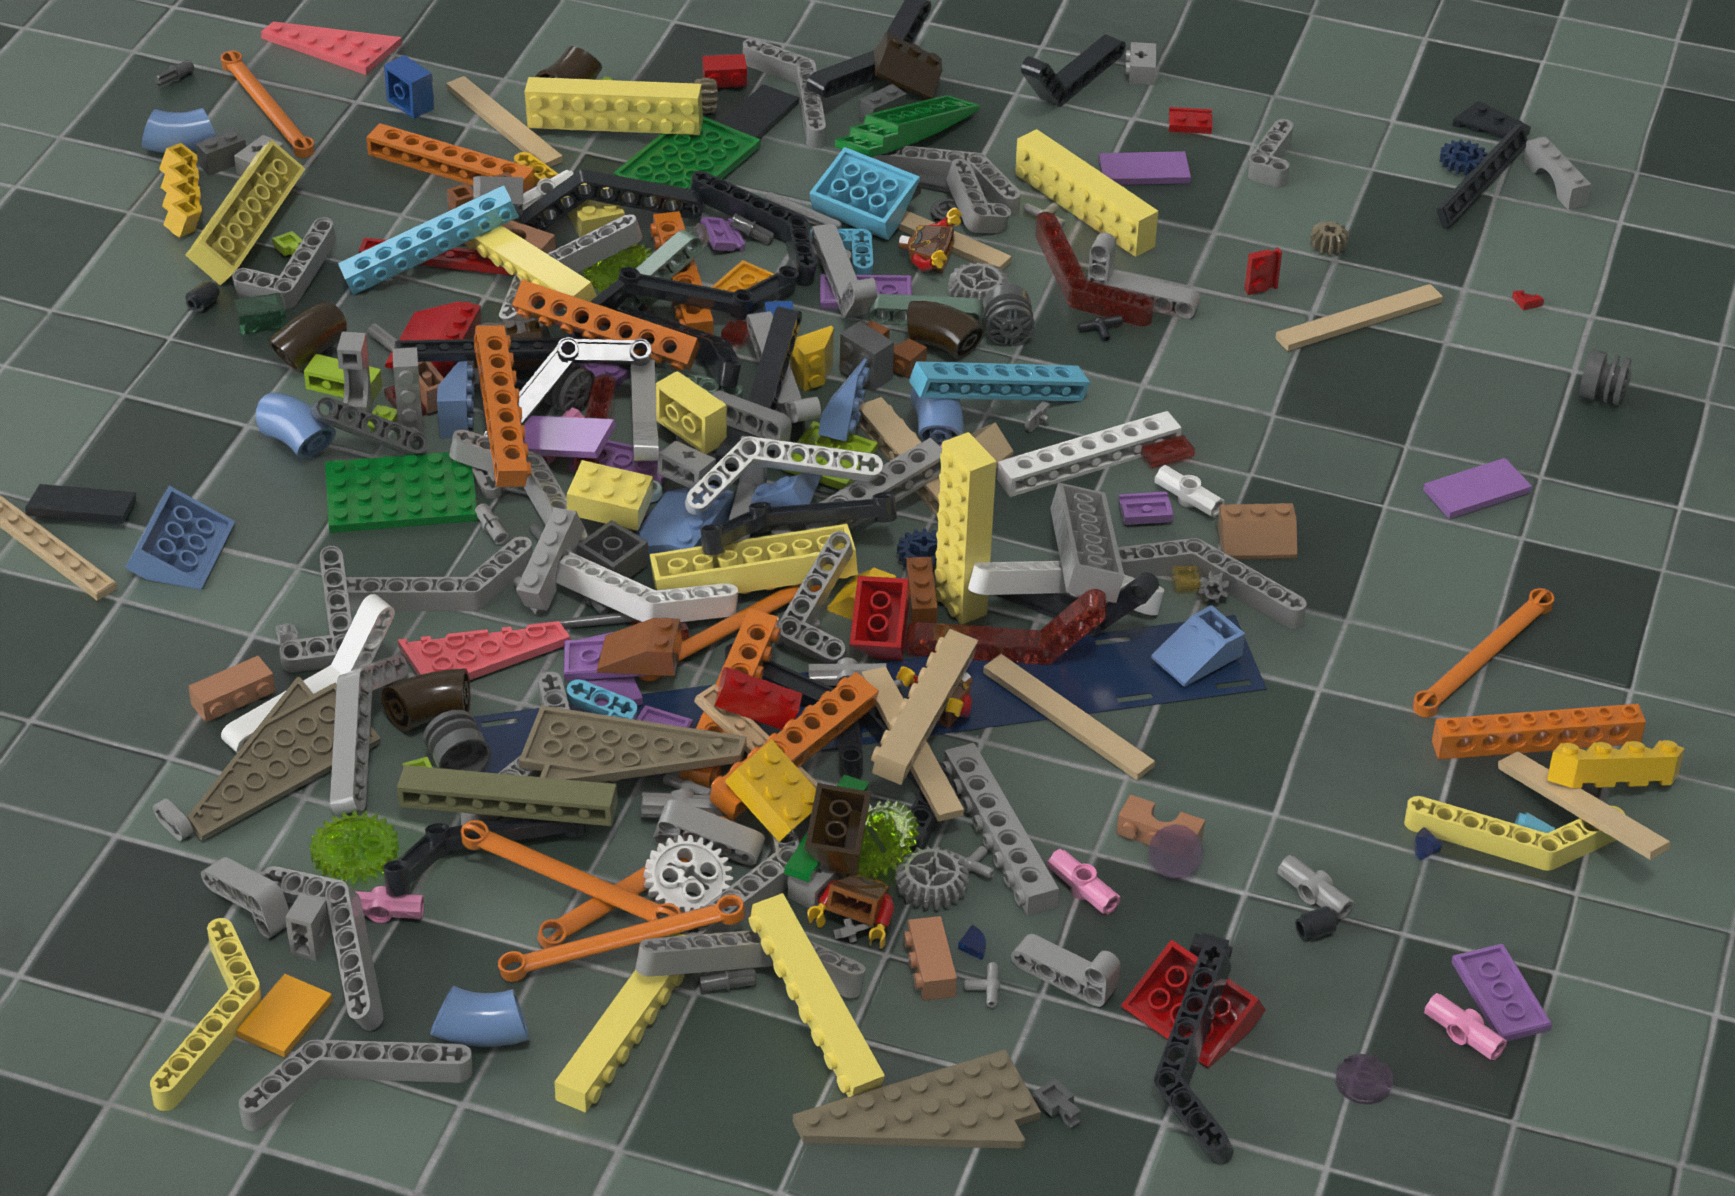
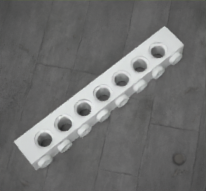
[997,411,1182,497]

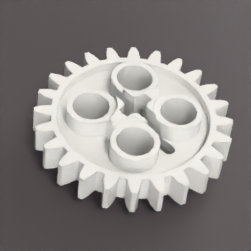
[643,835,733,913]

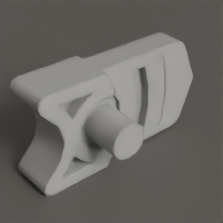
[1024,401,1050,432]
[275,623,299,644]
[833,918,874,943]

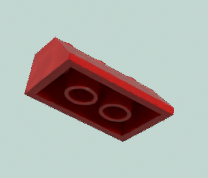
[849,576,911,661]
[714,667,802,730]

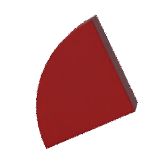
[1512,290,1544,311]

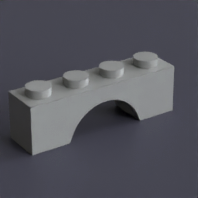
[1523,136,1591,210]
[337,332,373,426]
[392,347,423,441]
[516,507,585,611]

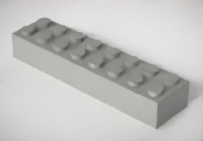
[1050,482,1124,603]

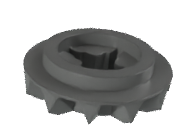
[931,199,962,220]

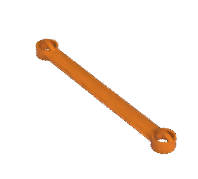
[221,51,315,158]
[638,584,821,681]
[1413,588,1554,718]
[537,816,736,948]
[461,820,681,921]
[498,895,745,982]

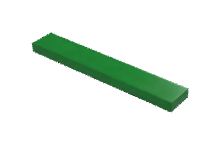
[784,775,869,882]

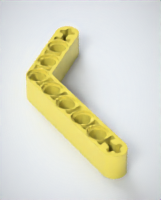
[1404,796,1625,871]
[150,918,262,1111]

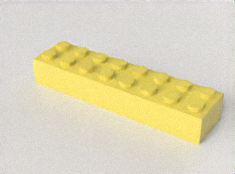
[524,77,703,135]
[1015,129,1158,257]
[185,139,305,286]
[935,432,996,625]
[650,524,858,594]

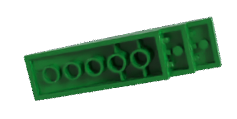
[835,95,980,157]

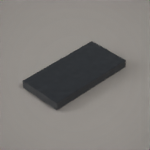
[720,84,799,139]
[25,484,136,524]

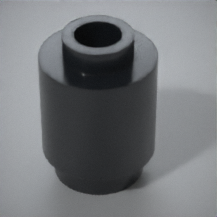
[185,281,220,312]
[1295,906,1339,940]
[1190,932,1233,960]

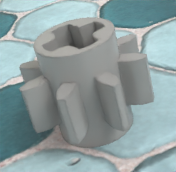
[1198,571,1230,603]

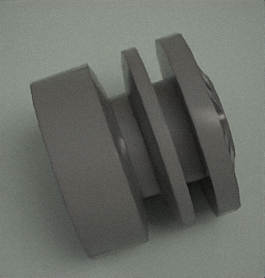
[983,284,1035,346]
[1579,349,1632,406]
[538,362,596,413]
[423,710,491,772]

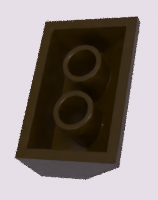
[874,33,942,100]
[474,318,551,371]
[805,783,871,875]

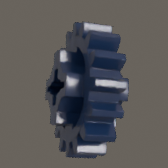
[1439,139,1488,175]
[897,528,937,572]

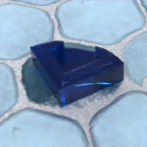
[1415,827,1442,860]
[958,925,986,960]

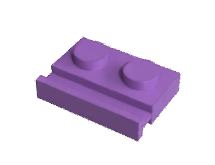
[700,217,746,252]
[1118,491,1173,525]

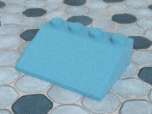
[809,147,920,240]

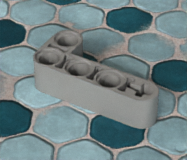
[1248,119,1294,188]
[946,159,1011,233]
[711,391,792,458]
[653,800,765,865]
[201,857,289,939]
[1011,934,1121,1007]

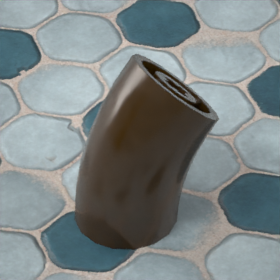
[535,46,603,80]
[907,301,986,360]
[268,302,347,372]
[382,668,471,732]

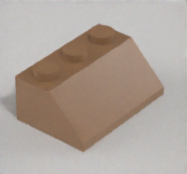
[1217,503,1297,559]

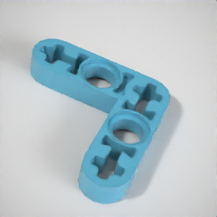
[810,229,873,275]
[567,679,637,720]

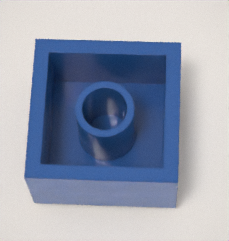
[384,55,434,119]

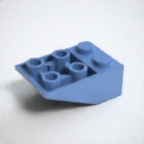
[818,358,870,441]
[437,361,474,438]
[1151,605,1245,687]

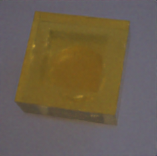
[1172,566,1201,591]

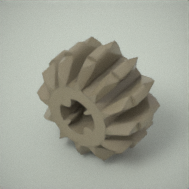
[694,78,718,114]
[1310,220,1349,256]

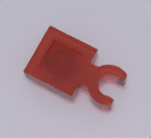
[721,319,750,345]

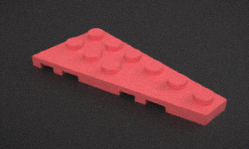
[261,21,402,75]
[398,621,570,680]

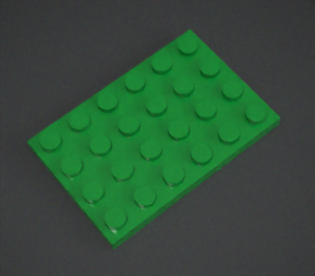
[613,116,761,201]
[325,452,478,533]

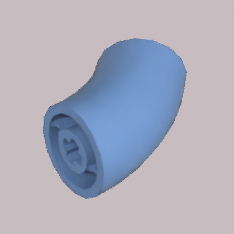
[142,108,216,153]
[910,388,964,446]
[256,393,336,459]
[430,986,530,1047]

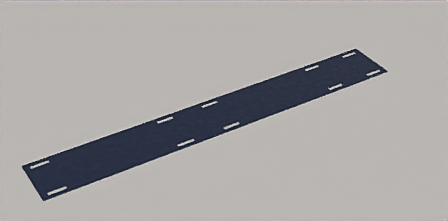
[473,615,1267,773]

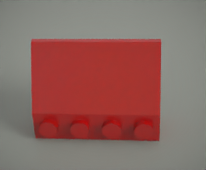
[385,301,481,378]
[1121,939,1266,1068]

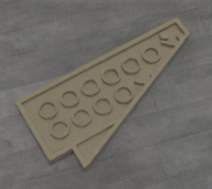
[187,676,381,842]
[519,705,747,782]
[793,1049,1041,1149]

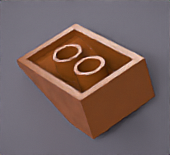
[597,618,682,676]

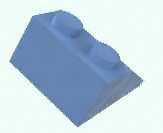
[750,473,822,507]

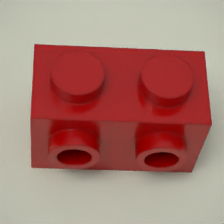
[702,54,747,88]

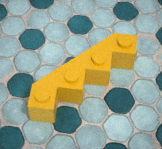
[159,143,202,238]
[1547,740,1685,788]

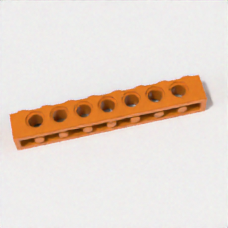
[366,123,535,193]
[650,211,714,335]
[512,279,700,371]
[474,325,531,487]
[679,608,781,788]
[709,672,879,820]
[1432,704,1646,760]

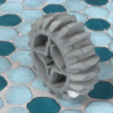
[948,262,1010,305]
[895,845,969,911]

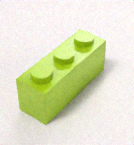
[304,354,383,402]

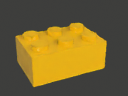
[725,739,816,842]

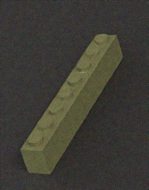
[397,765,618,826]

